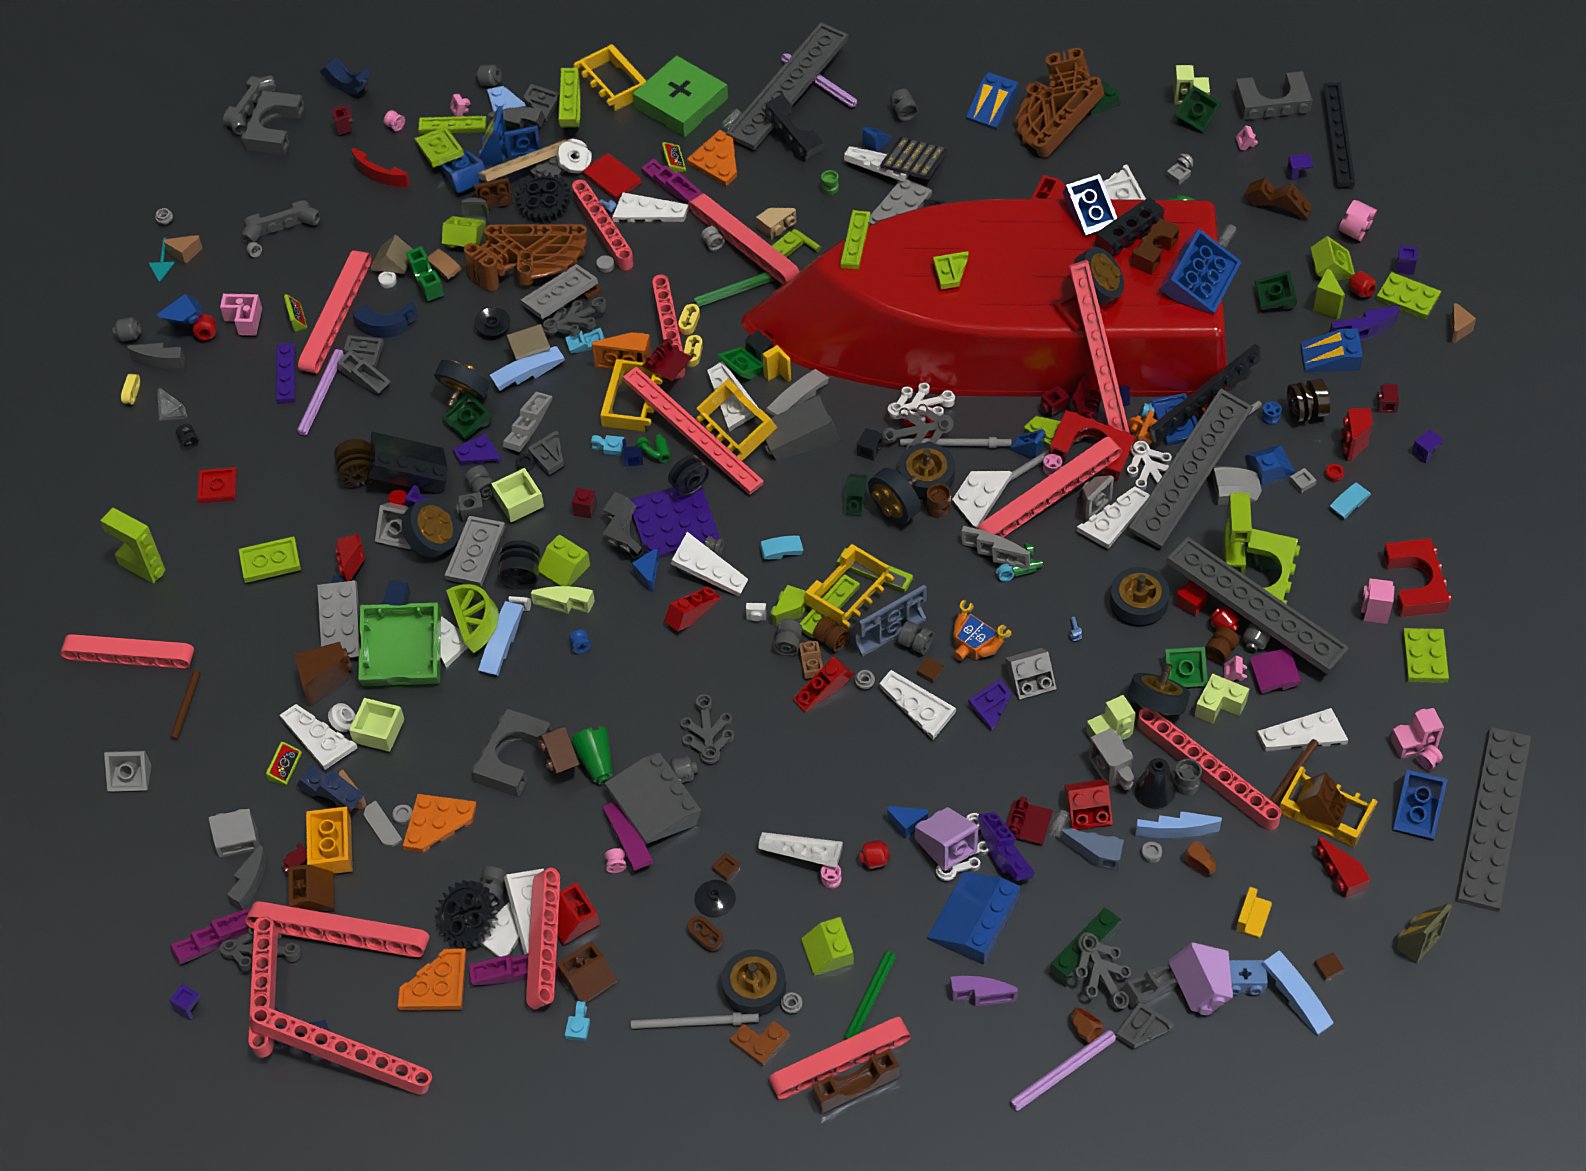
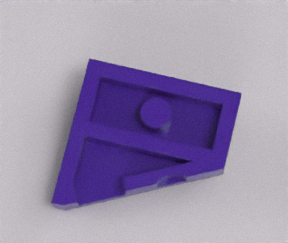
[453,434,502,466]
[968,679,1012,731]

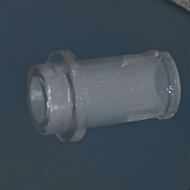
[721,109,742,130]
[1218,224,1236,247]
[1049,810,1070,837]

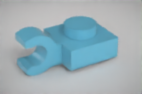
[591,435,625,456]
[565,1001,590,1041]

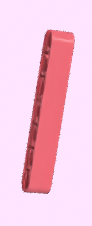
[572,180,634,271]
[652,275,686,379]
[60,634,194,669]
[526,868,560,1009]
[249,916,278,1058]
[768,1017,911,1099]

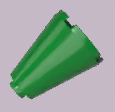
[570,726,613,784]

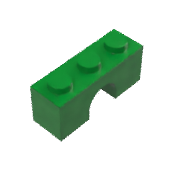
[405,246,444,301]

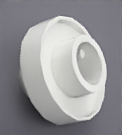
[328,703,356,732]

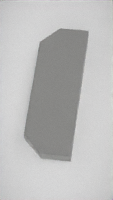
[363,801,403,847]

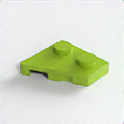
[933,251,968,289]
[1024,416,1061,448]

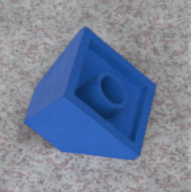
[504,126,541,158]
[157,294,203,325]
[1246,445,1296,485]

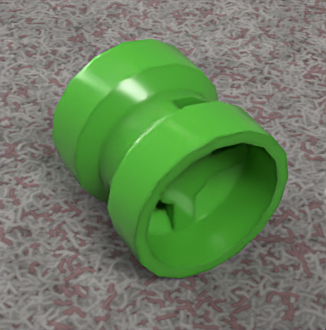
[821,170,839,195]

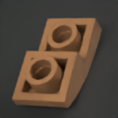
[428,249,461,279]
[799,641,823,679]

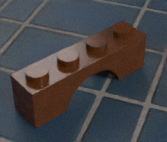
[812,1048,900,1113]

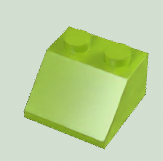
[442,216,486,247]
[1311,236,1355,280]
[538,534,590,586]
[801,917,854,976]

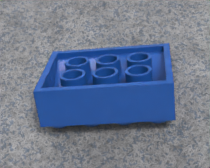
[1159,229,1242,314]
[927,872,1021,965]

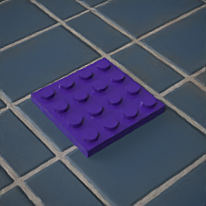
[630,487,720,559]

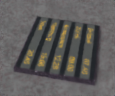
[880,137,948,180]

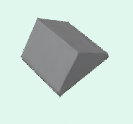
[104,751,151,791]

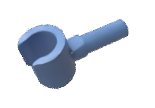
[600,199,617,213]
[1069,617,1082,642]

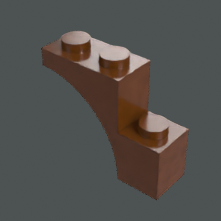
[1245,177,1313,220]

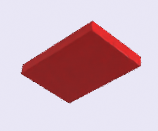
[582,153,642,201]

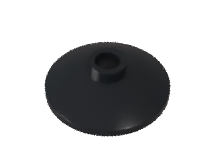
[474,307,510,336]
[695,880,736,918]

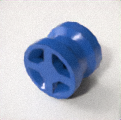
[1262,401,1282,425]
[569,630,591,654]

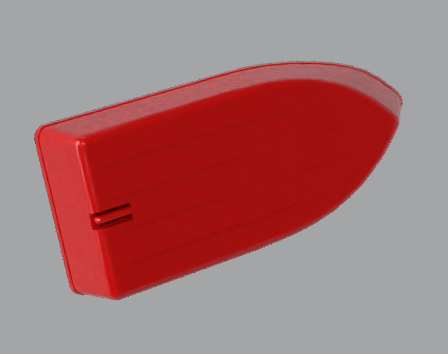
[741,198,1229,397]

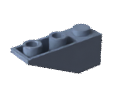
[1061,828,1124,871]

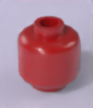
[1349,271,1376,298]
[193,314,216,340]
[1210,606,1239,632]
[859,840,890,869]

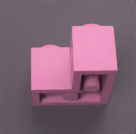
[220,294,262,335]
[1361,578,1395,624]
[1390,707,1444,759]

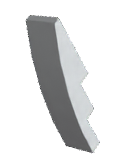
[766,369,829,416]
[503,392,552,452]
[961,526,1031,569]

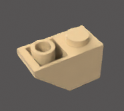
[756,208,797,240]

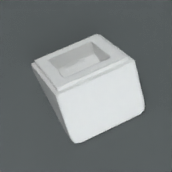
[509,596,532,611]

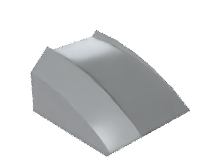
[1211,466,1262,505]

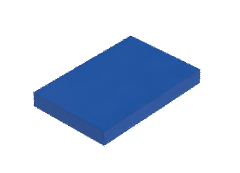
[1150,393,1198,446]

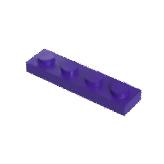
[276,343,296,404]

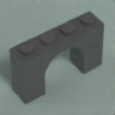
[1235,71,1312,120]
[242,91,304,155]
[472,708,552,797]

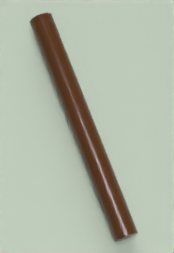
[170,670,200,740]
[1269,739,1319,804]

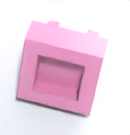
[450,94,470,117]
[1236,125,1258,151]
[1224,655,1247,682]

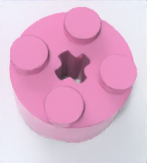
[1338,200,1377,242]

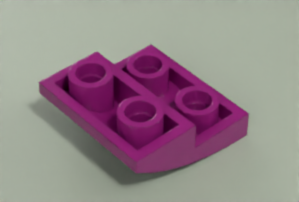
[1250,649,1302,694]

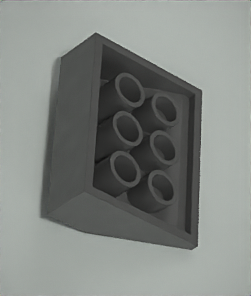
[604,752,701,844]

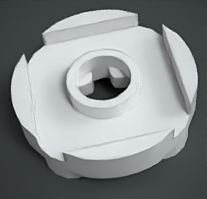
[557,139,591,174]

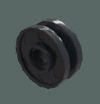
[668,455,709,496]

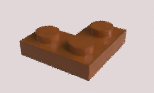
[730,1020,790,1067]

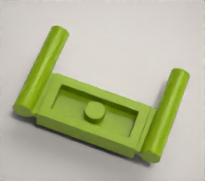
[772,229,821,258]

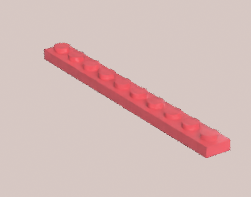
[1069,260,1130,433]
[623,367,763,495]

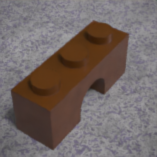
[1132,218,1180,274]

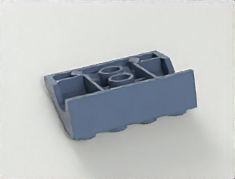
[849,585,927,657]

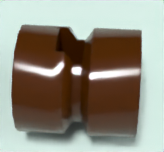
[926,483,951,519]
[813,616,849,652]
[1205,627,1240,664]

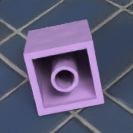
[915,807,978,871]
[1169,942,1233,1015]

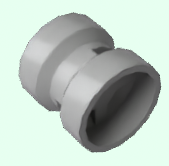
[701,226,724,251]

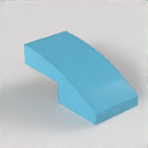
[566,328,605,353]
[1330,482,1371,519]
[760,536,804,559]

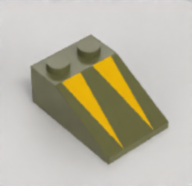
[1396,904,1452,964]

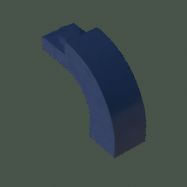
[319,57,371,94]
[352,302,418,338]

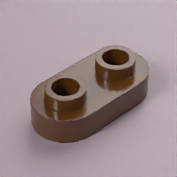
[688,916,723,951]

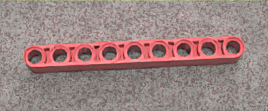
[688,193,799,284]
[298,250,371,374]
[977,437,1122,538]
[1138,708,1281,830]
[245,901,430,957]
[250,1006,432,1095]

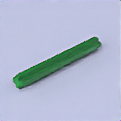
[694,272,776,307]
[844,951,895,1040]

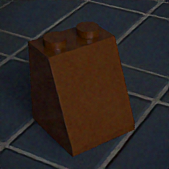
[294,642,353,706]

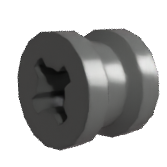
[705,536,724,557]

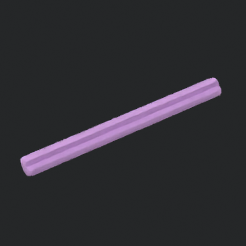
[781,53,857,108]
[297,349,344,436]
[1011,1030,1116,1111]

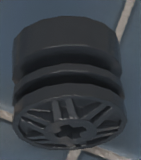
[498,540,540,590]

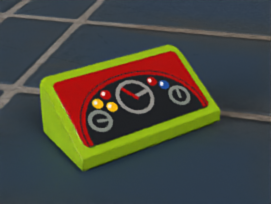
[662,142,686,173]
[284,294,307,332]
[266,742,302,786]

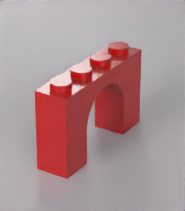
[1048,410,1135,481]
[1383,538,1451,617]

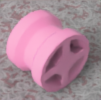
[384,110,405,131]
[1043,454,1062,476]
[1416,745,1443,771]
[604,849,626,873]
[821,865,842,889]

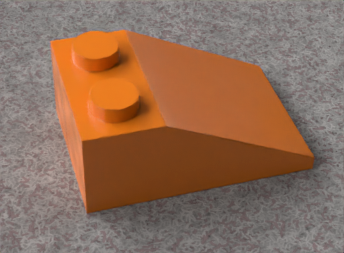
[592,332,652,370]

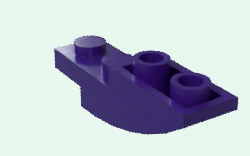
[1329,305,1400,340]
[978,812,1034,881]

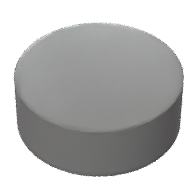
[596,255,614,273]
[392,804,412,826]
[1141,842,1162,863]

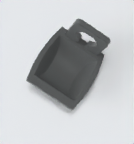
[461,198,489,235]

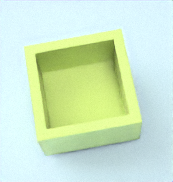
[491,468,544,522]
[349,698,404,752]

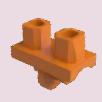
[1128,410,1157,446]

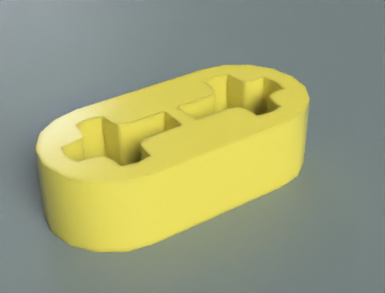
[678,304,700,335]
[684,335,703,367]
[121,374,140,405]

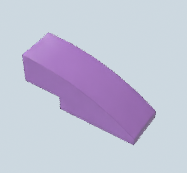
[950,976,1018,1006]

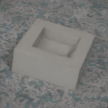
[1166,162,1191,184]
[1289,468,1317,493]

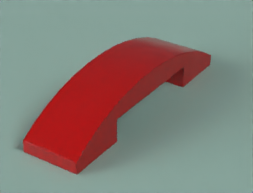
[352,148,410,187]

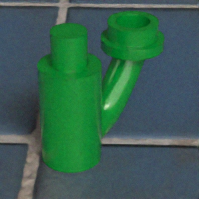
[636,434,672,463]
[1010,543,1043,577]

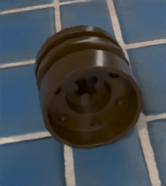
[1287,378,1330,422]
[334,439,375,488]

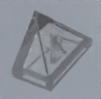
[157,388,188,421]

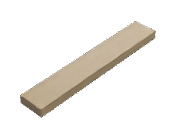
[478,140,568,182]

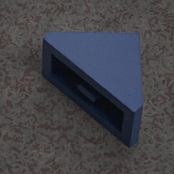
[862,126,892,152]
[1010,429,1045,459]
[632,549,659,591]
[887,806,929,839]

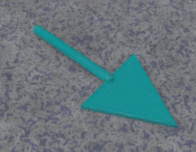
[149,237,175,283]

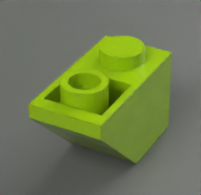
[770,585,808,626]

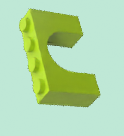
[1223,492,1252,575]
[100,507,166,584]
[1247,529,1301,604]

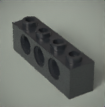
[1095,197,1165,256]

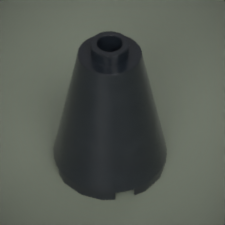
[1135,758,1176,809]

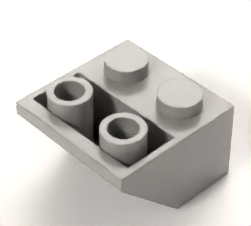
[1005,648,1057,700]
[209,809,259,858]

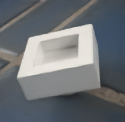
[746,603,767,621]

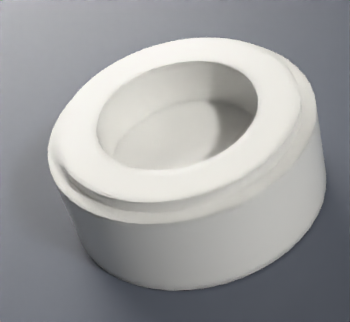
[378,272,397,288]

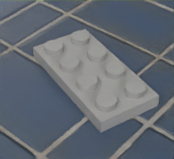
[869,179,932,226]
[521,264,598,319]
[445,516,505,587]
[317,581,361,659]

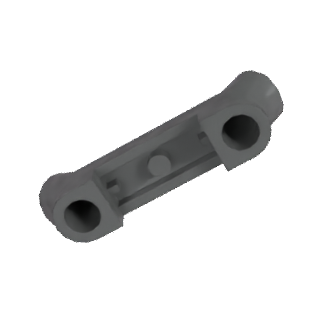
[223,75,276,135]
[241,200,320,244]

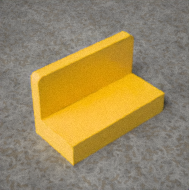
[763,345,791,382]
[1236,887,1272,938]

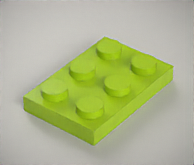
[415,126,464,167]
[1376,272,1441,320]
[239,536,301,583]
[1403,628,1449,683]

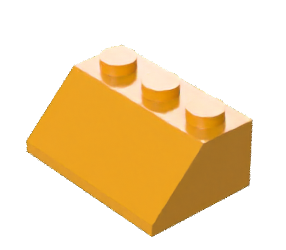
[306,806,353,874]

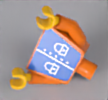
[953,600,1012,661]

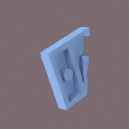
[487,86,526,111]

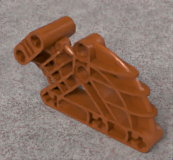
[1014,48,1104,158]
[464,224,588,292]

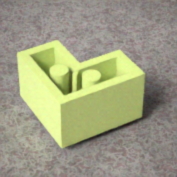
[1173,65,1210,104]
[1195,674,1249,724]
[1086,695,1135,740]

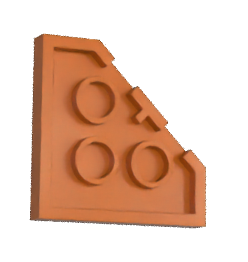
[687,130,737,186]
[403,794,477,853]
[398,949,467,1010]

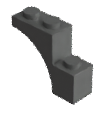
[603,492,642,554]

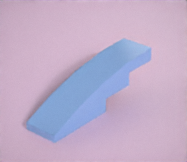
[490,346,565,391]
[478,601,524,676]
[1135,811,1222,838]
[1262,950,1334,1036]

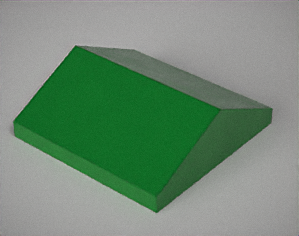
[717,347,764,380]
[1165,647,1208,688]

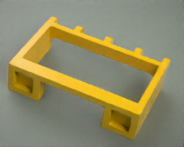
[573,44,646,111]
[600,359,663,432]
[696,378,778,461]
[805,544,894,629]
[1280,766,1378,848]

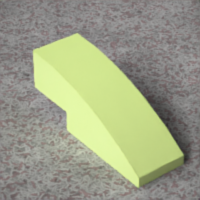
[531,586,595,614]

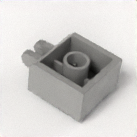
[1089,728,1134,790]

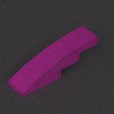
[641,159,702,203]
[602,801,653,871]
[170,908,250,965]
[469,954,559,985]

